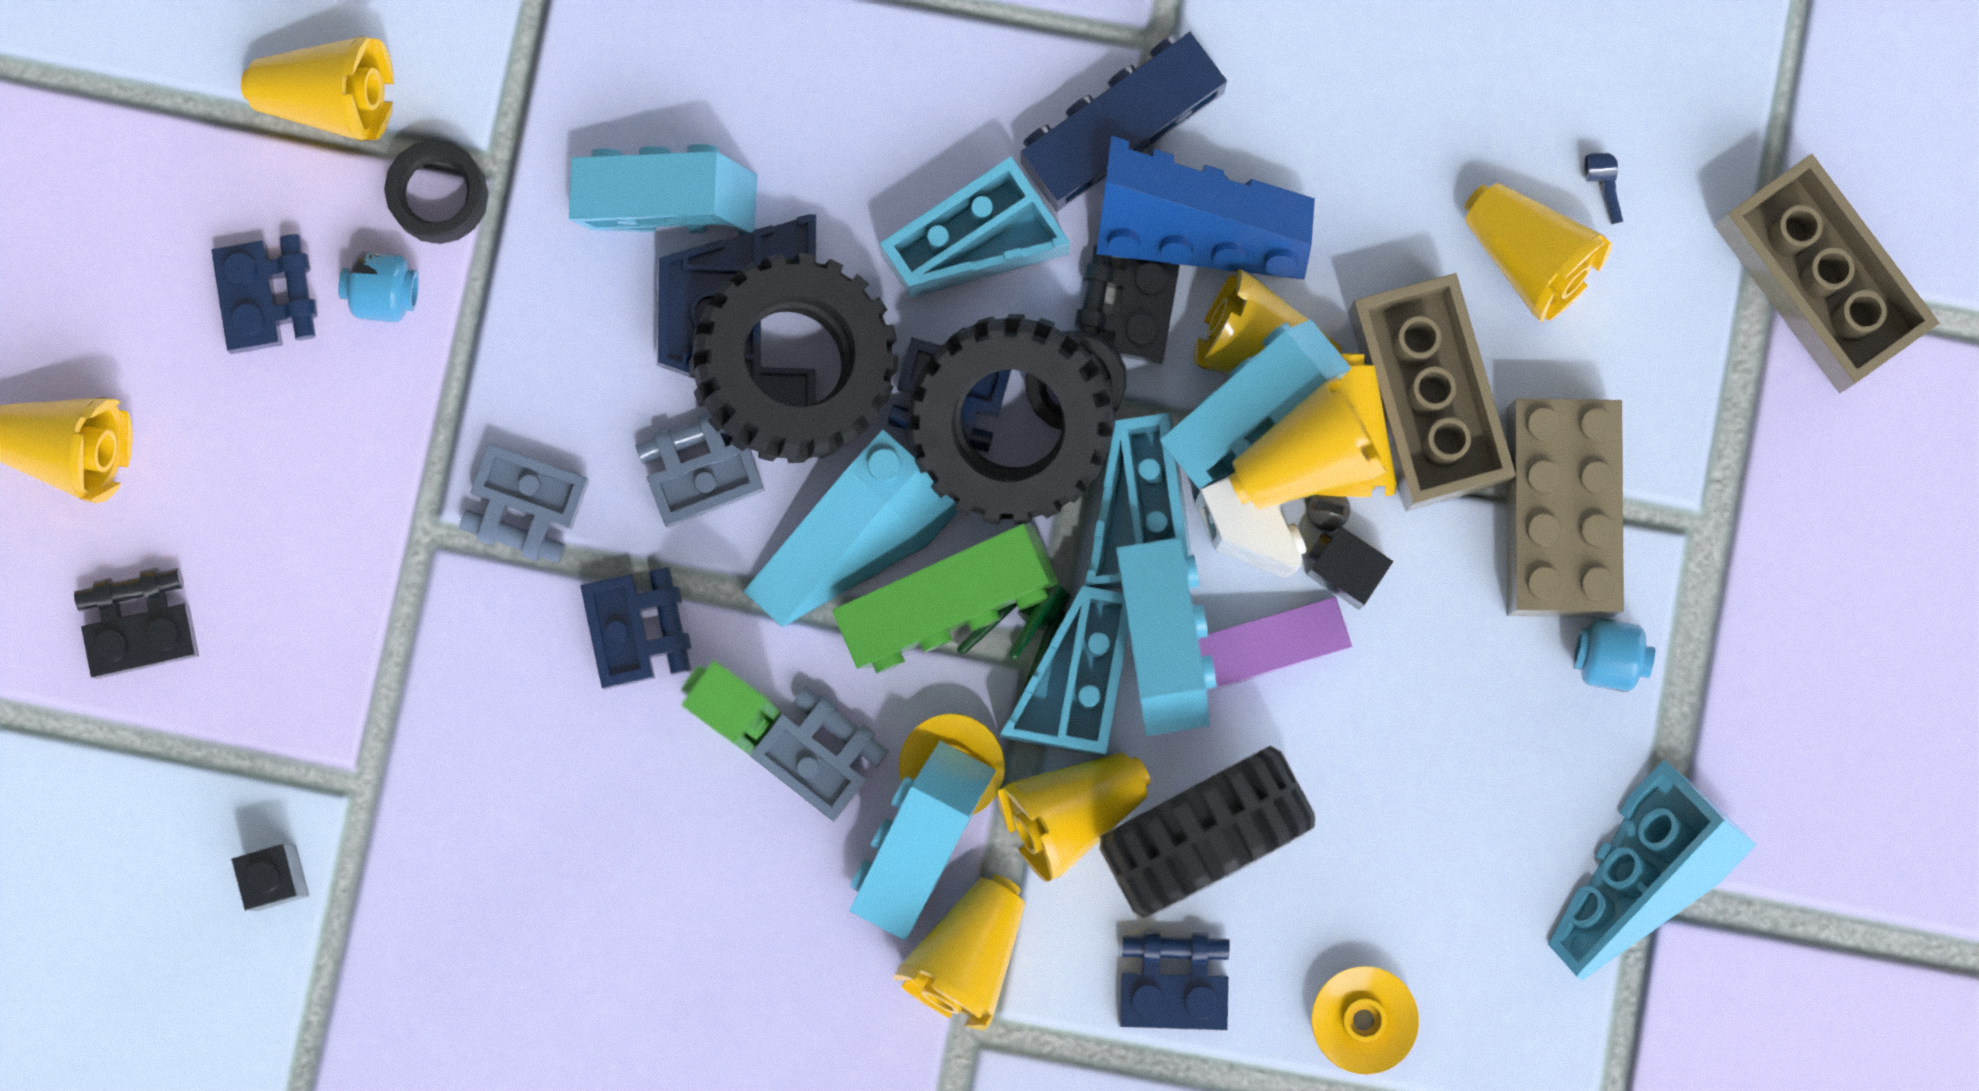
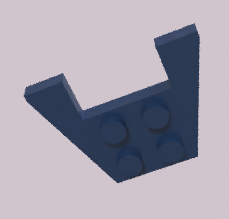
[656,214,816,407]

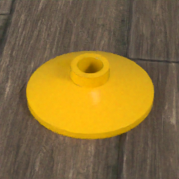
[899,713,1005,815]
[1311,966,1419,1075]

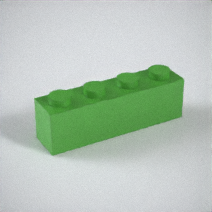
[832,524,1059,674]
[680,660,782,755]

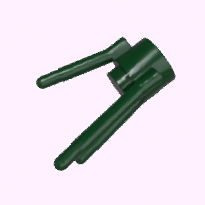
[957,584,1071,700]

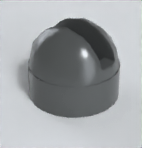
[1307,495,1351,532]

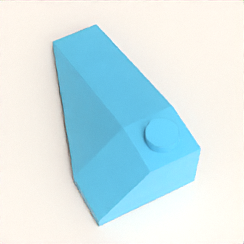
[743,429,959,627]
[1548,759,1757,980]

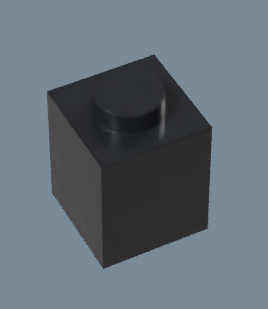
[1306,526,1394,610]
[231,844,310,911]

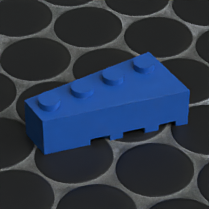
[1096,136,1315,280]

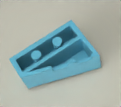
[569,144,757,235]
[879,156,1070,298]
[1159,319,1352,490]
[1085,413,1192,590]
[1117,538,1216,736]
[1000,586,1129,757]
[849,740,996,941]

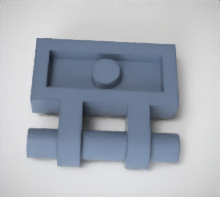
[635,412,765,528]
[459,443,590,564]
[750,686,889,822]

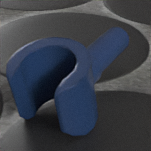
[1584,153,1624,225]

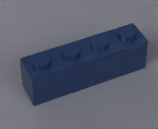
[1020,31,1227,212]

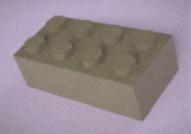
[1714,154,1940,394]
[1348,273,1516,511]
[1507,398,1624,617]

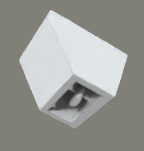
[1195,478,1306,578]

